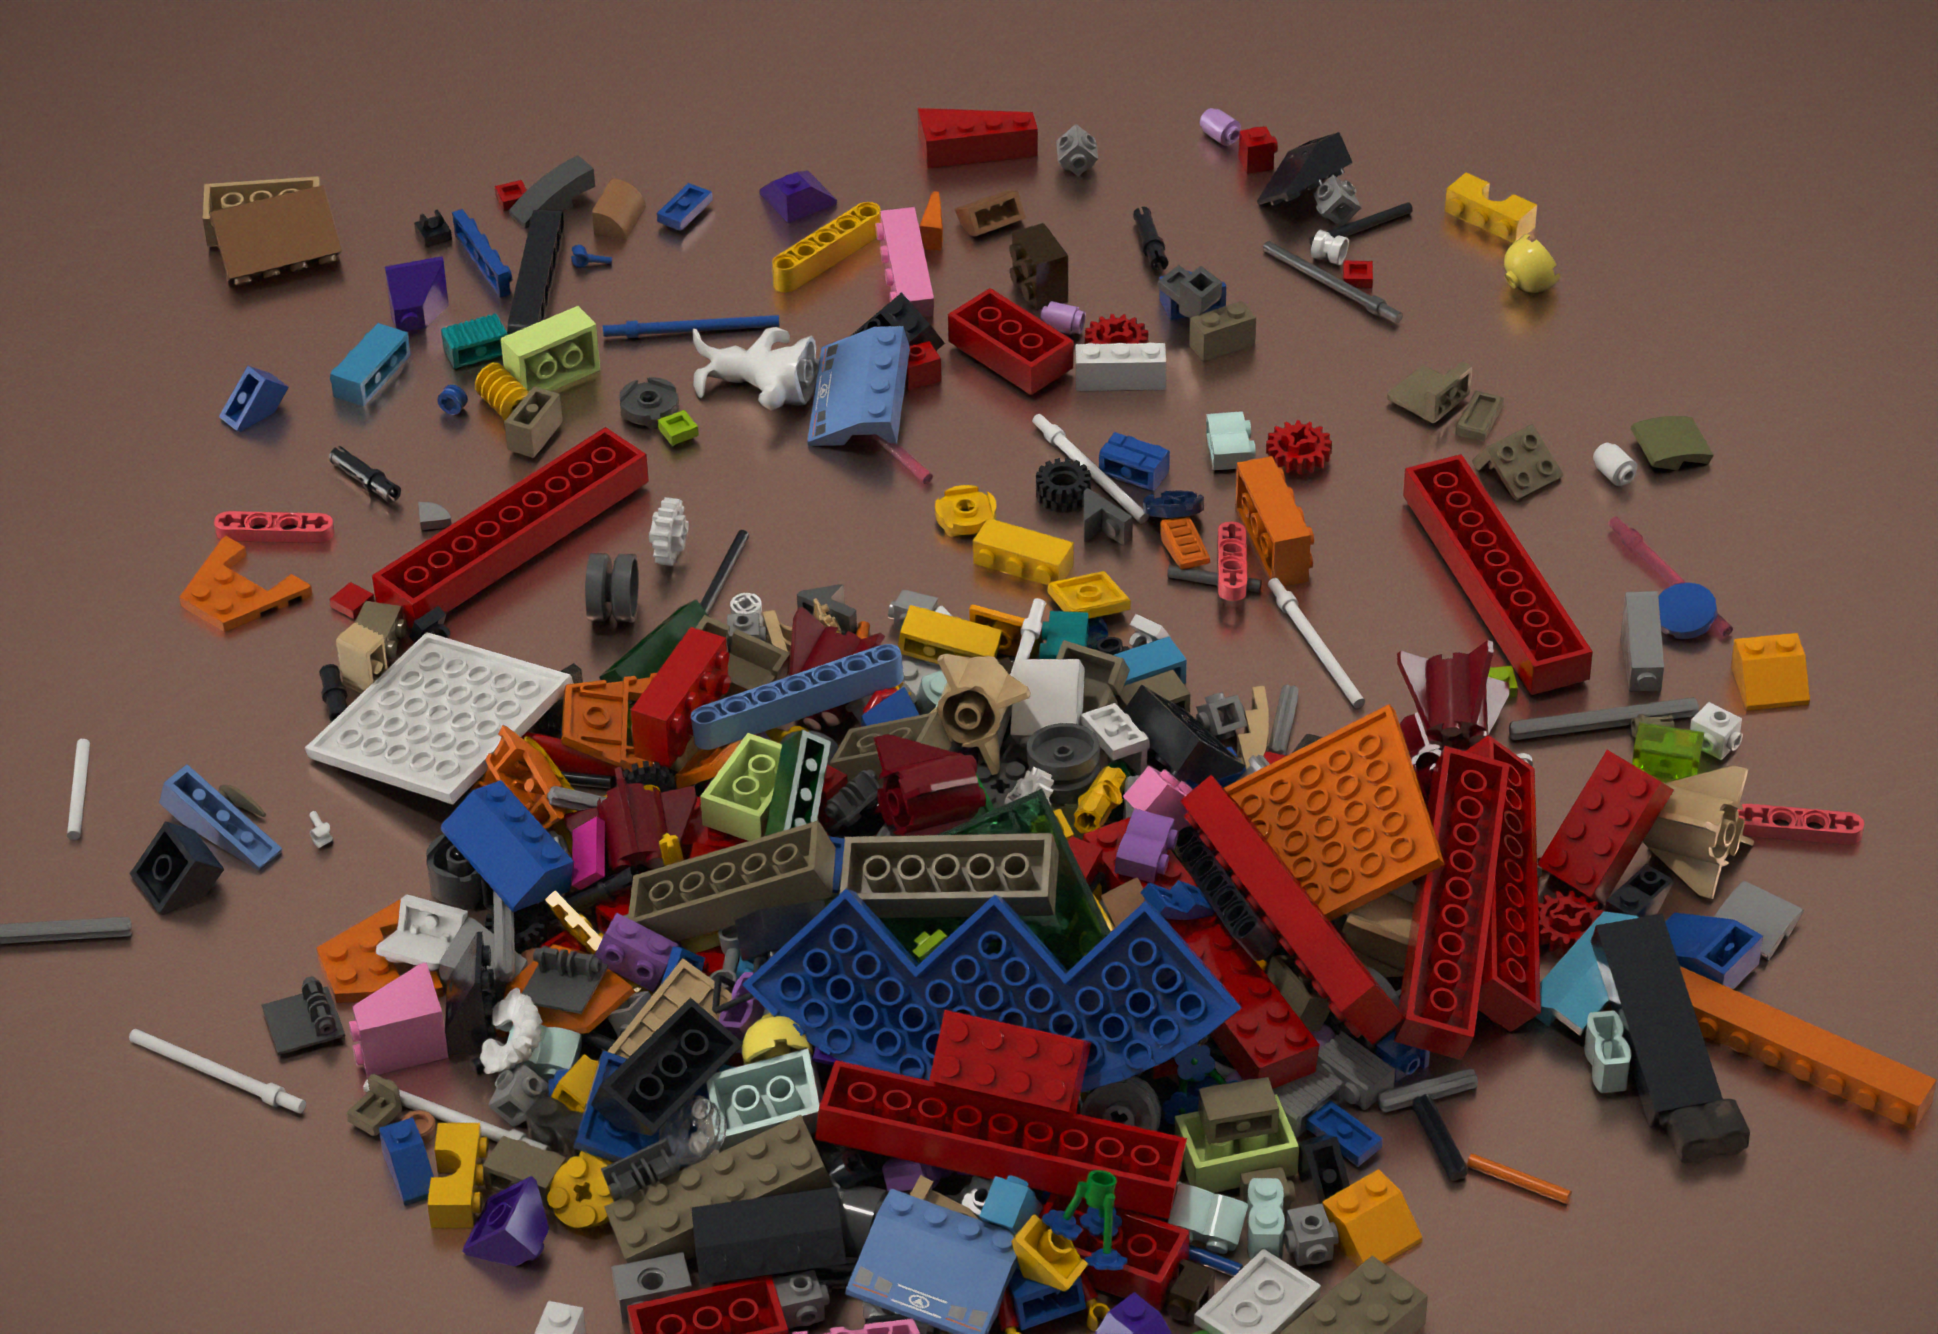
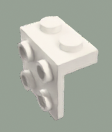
[376,894,468,971]

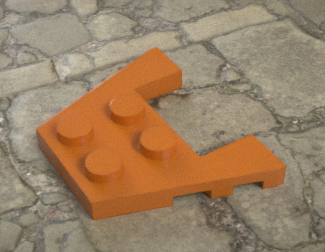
[179,536,313,632]
[561,673,657,772]
[316,899,444,1003]

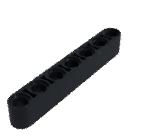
[507,210,564,335]
[1174,826,1277,961]

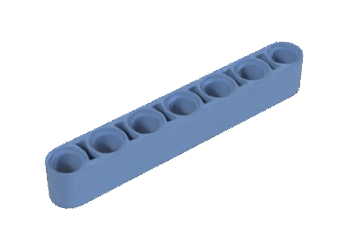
[691,644,904,750]

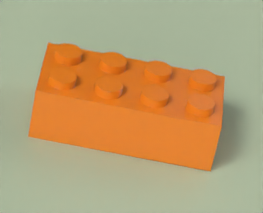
[1235,456,1314,587]

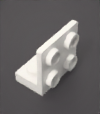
[1080,703,1150,776]

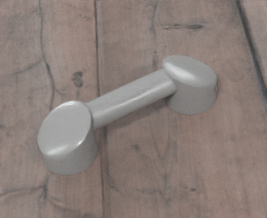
[710,925,741,993]

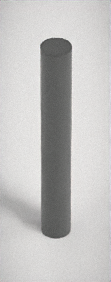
[1167,565,1262,592]

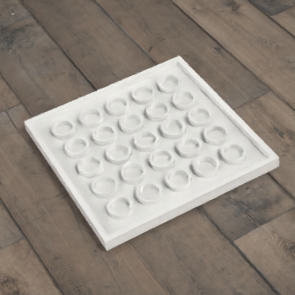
[305,632,574,804]

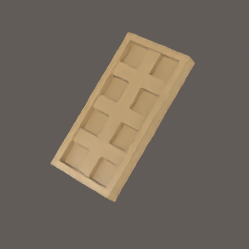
[607,959,732,1059]

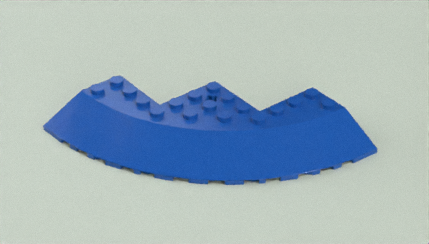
[742,888,1242,1093]

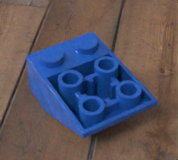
[1665,912,1763,989]

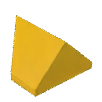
[1011,1214,1088,1291]

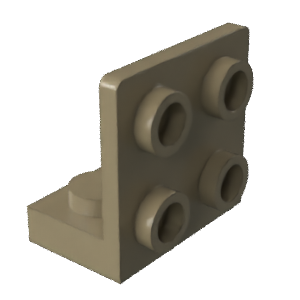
[1387,361,1472,423]
[1472,424,1563,501]

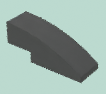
[509,155,595,228]

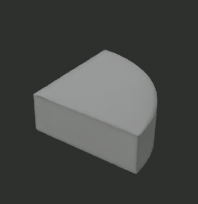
[418,502,452,530]

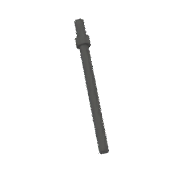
[1263,241,1403,323]

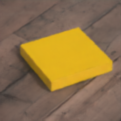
[1048,571,1131,619]

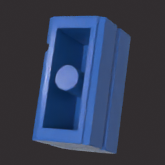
[1099,432,1170,492]

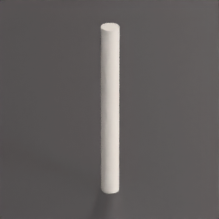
[67,739,90,840]

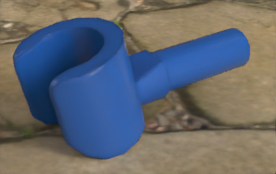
[571,245,612,268]

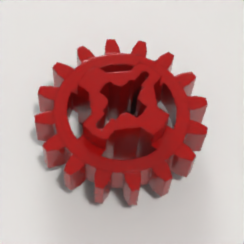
[1085,314,1149,344]
[1266,420,1332,474]
[1538,891,1604,955]

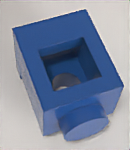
[1376,1031,1430,1083]

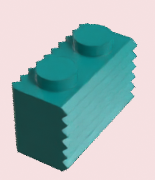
[441,313,508,369]
[1039,611,1088,659]

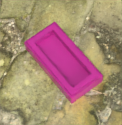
[572,817,605,890]

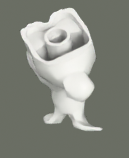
[693,327,820,411]

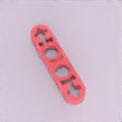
[214,511,335,543]
[1217,521,1247,601]
[1738,804,1865,845]

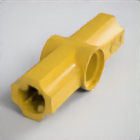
[1073,766,1126,833]

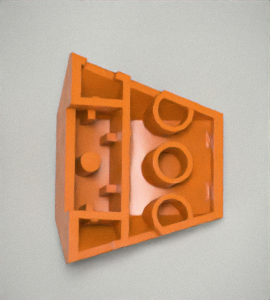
[468,725,567,829]
[496,944,635,1037]

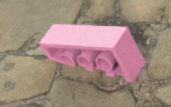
[876,207,934,317]
[1123,766,1217,852]

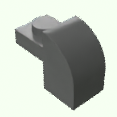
[1158,265,1222,318]

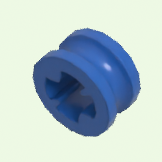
[437,385,468,415]

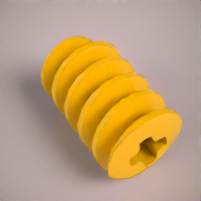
[475,362,529,421]

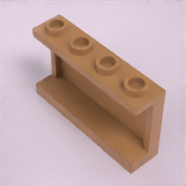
[209,185,342,286]

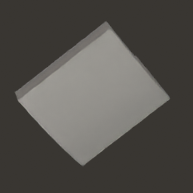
[1714,881,1804,961]

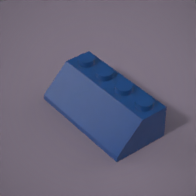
[441,780,574,912]

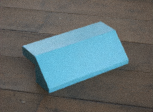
[1535,911,1639,1035]

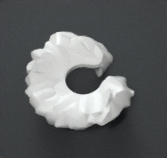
[480,988,543,1074]

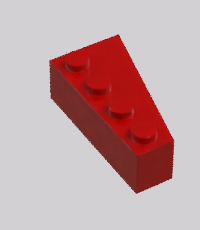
[918,108,1038,168]

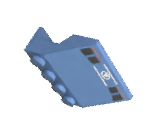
[807,326,910,446]
[846,1188,1020,1334]

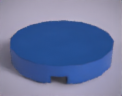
[1658,582,1718,639]

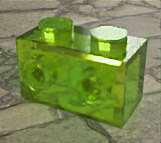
[1632,722,1705,780]

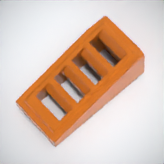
[920,191,943,251]
[1160,516,1210,570]

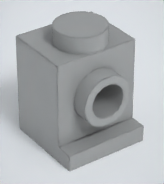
[888,589,938,630]

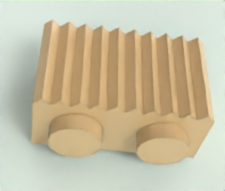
[336,623,388,693]

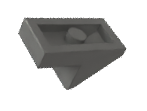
[1084,488,1133,545]
[797,584,857,635]

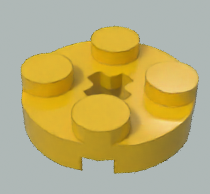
[935,485,997,537]
[547,1156,613,1230]

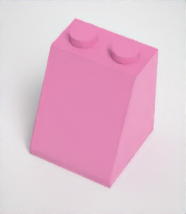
[349,962,449,1078]

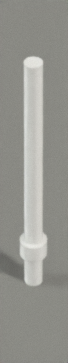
[1032,414,1149,524]
[1268,578,1365,708]
[982,598,1046,765]
[129,1028,306,1114]
[363,1079,550,1151]

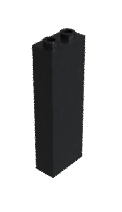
[1591,914,1723,1128]

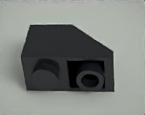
[1605,864,1674,918]

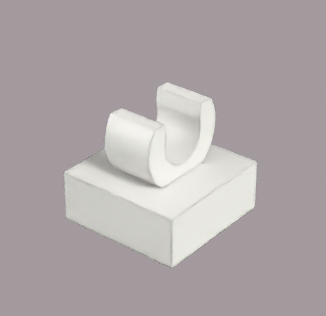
[1129,614,1171,648]

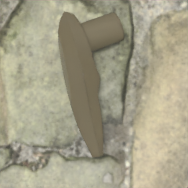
[218,785,266,817]

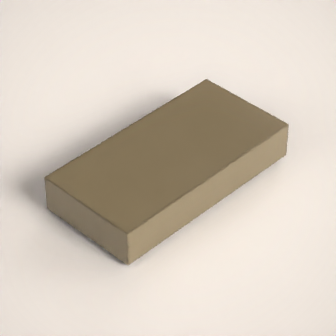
[1456,390,1504,442]

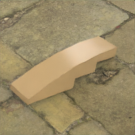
[1237,686,1269,770]

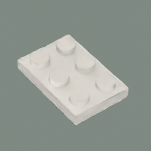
[1194,1248,1321,1334]

